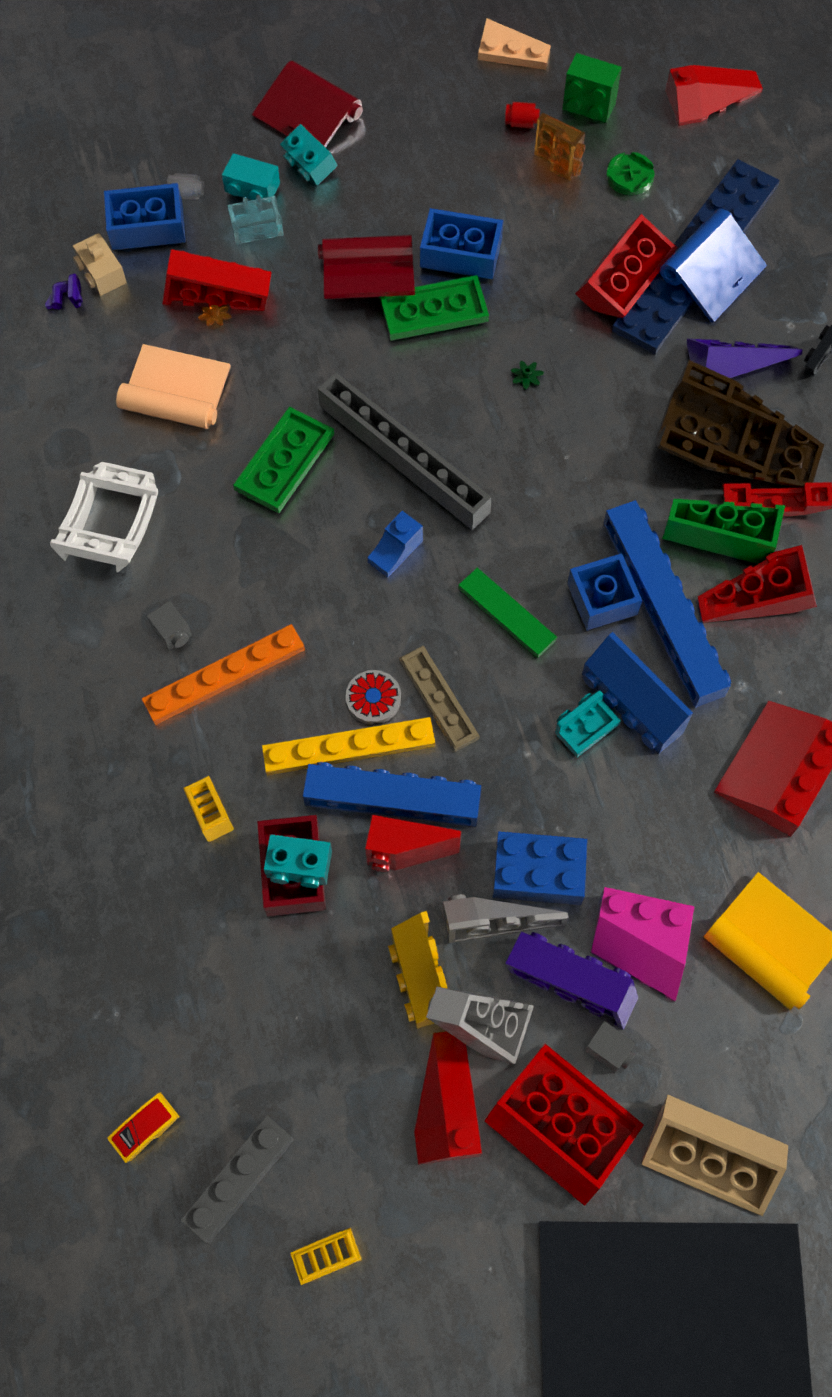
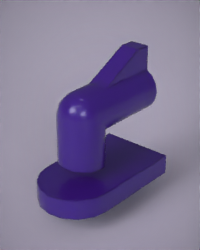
[45,273,83,310]

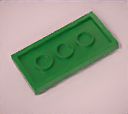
[380,275,489,341]
[233,406,334,513]

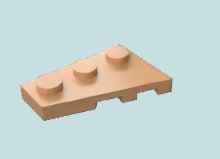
[478,19,551,70]

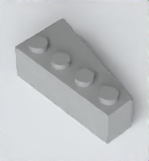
[426,987,534,1064]

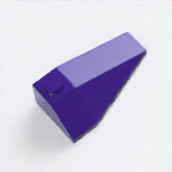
[686,338,803,378]

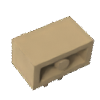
[73,233,127,296]

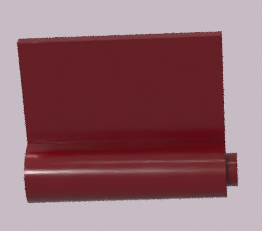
[252,61,363,147]
[318,235,415,299]

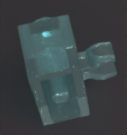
[227,195,284,244]

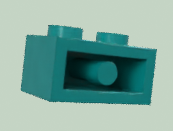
[280,124,338,185]
[222,153,280,205]
[264,834,332,888]

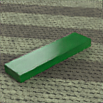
[458,567,557,659]

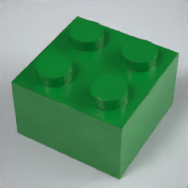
[562,53,622,123]

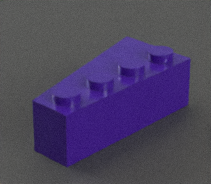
[505,931,639,1030]

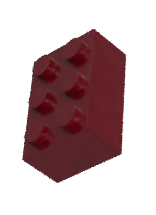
[257,815,326,916]

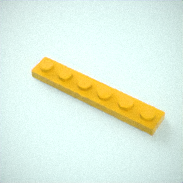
[262,717,435,776]

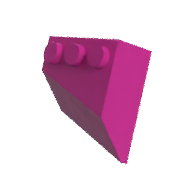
[590,887,695,1002]

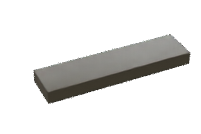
[399,645,480,752]

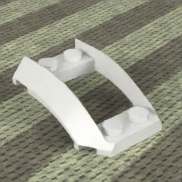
[50,462,158,573]

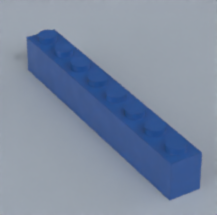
[603,500,731,708]

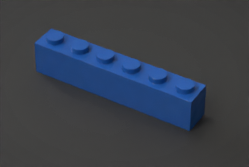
[303,762,481,827]

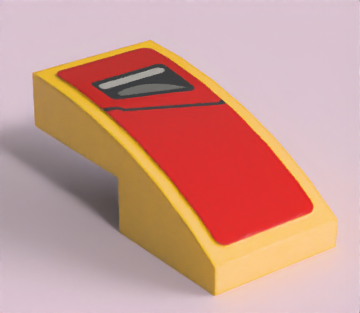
[107,1092,180,1163]

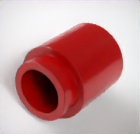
[505,102,540,129]

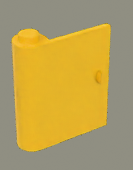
[703,872,832,1010]

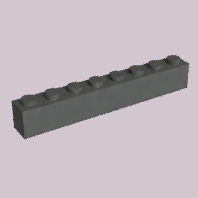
[317,372,492,530]

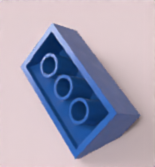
[582,632,693,754]

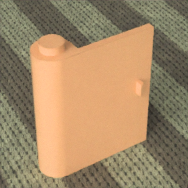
[116,344,231,429]

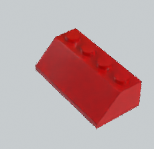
[575,214,677,318]

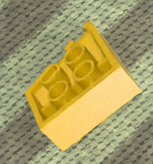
[388,911,447,1029]

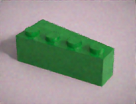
[662,499,785,564]

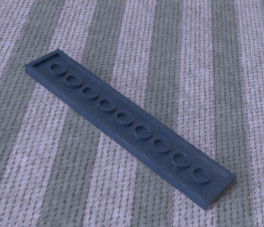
[612,159,780,354]

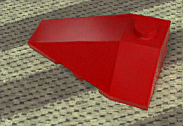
[698,545,817,623]
[414,1031,482,1165]

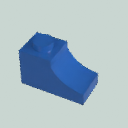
[367,511,423,578]

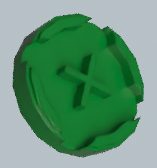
[606,152,655,196]

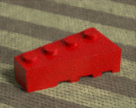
[162,249,271,311]

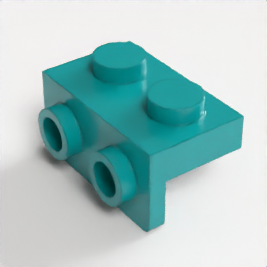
[555,690,621,758]

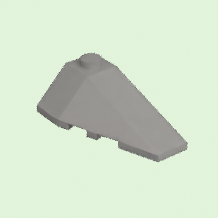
[443,895,569,943]

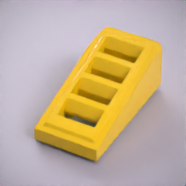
[183,776,234,842]
[290,1228,362,1285]

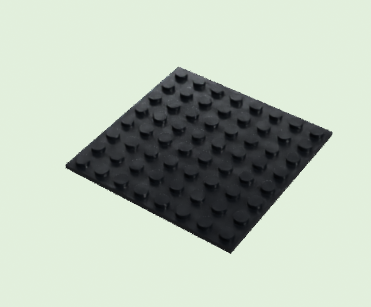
[539,1221,813,1397]

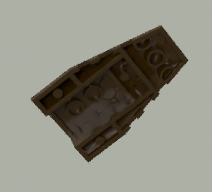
[656,360,824,488]

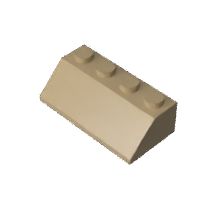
[641,1094,788,1216]

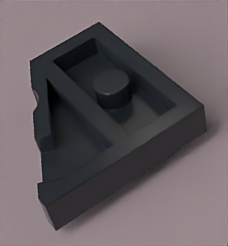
[804,325,832,376]

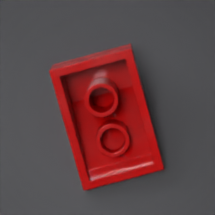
[365,815,461,872]

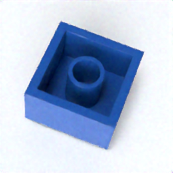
[567,553,642,631]

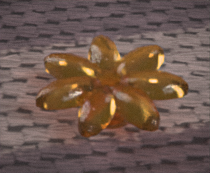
[198,305,231,326]

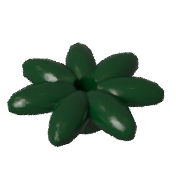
[511,361,544,390]

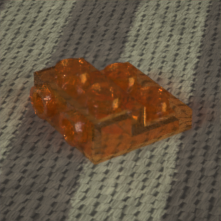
[534,113,586,181]

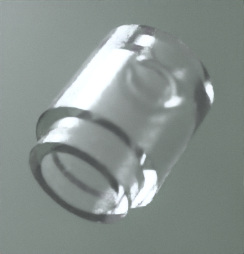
[167,173,205,200]

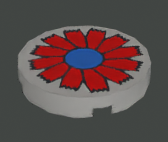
[345,670,401,725]

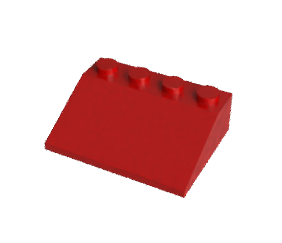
[714,701,832,837]
[484,1044,644,1206]

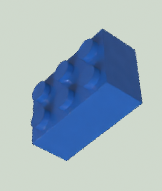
[104,183,186,250]
[420,208,503,279]
[493,831,587,906]

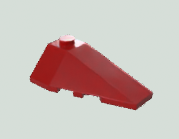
[665,65,763,126]

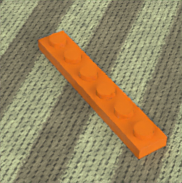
[141,624,305,725]

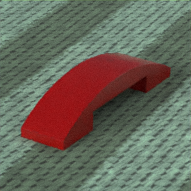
[723,482,832,517]

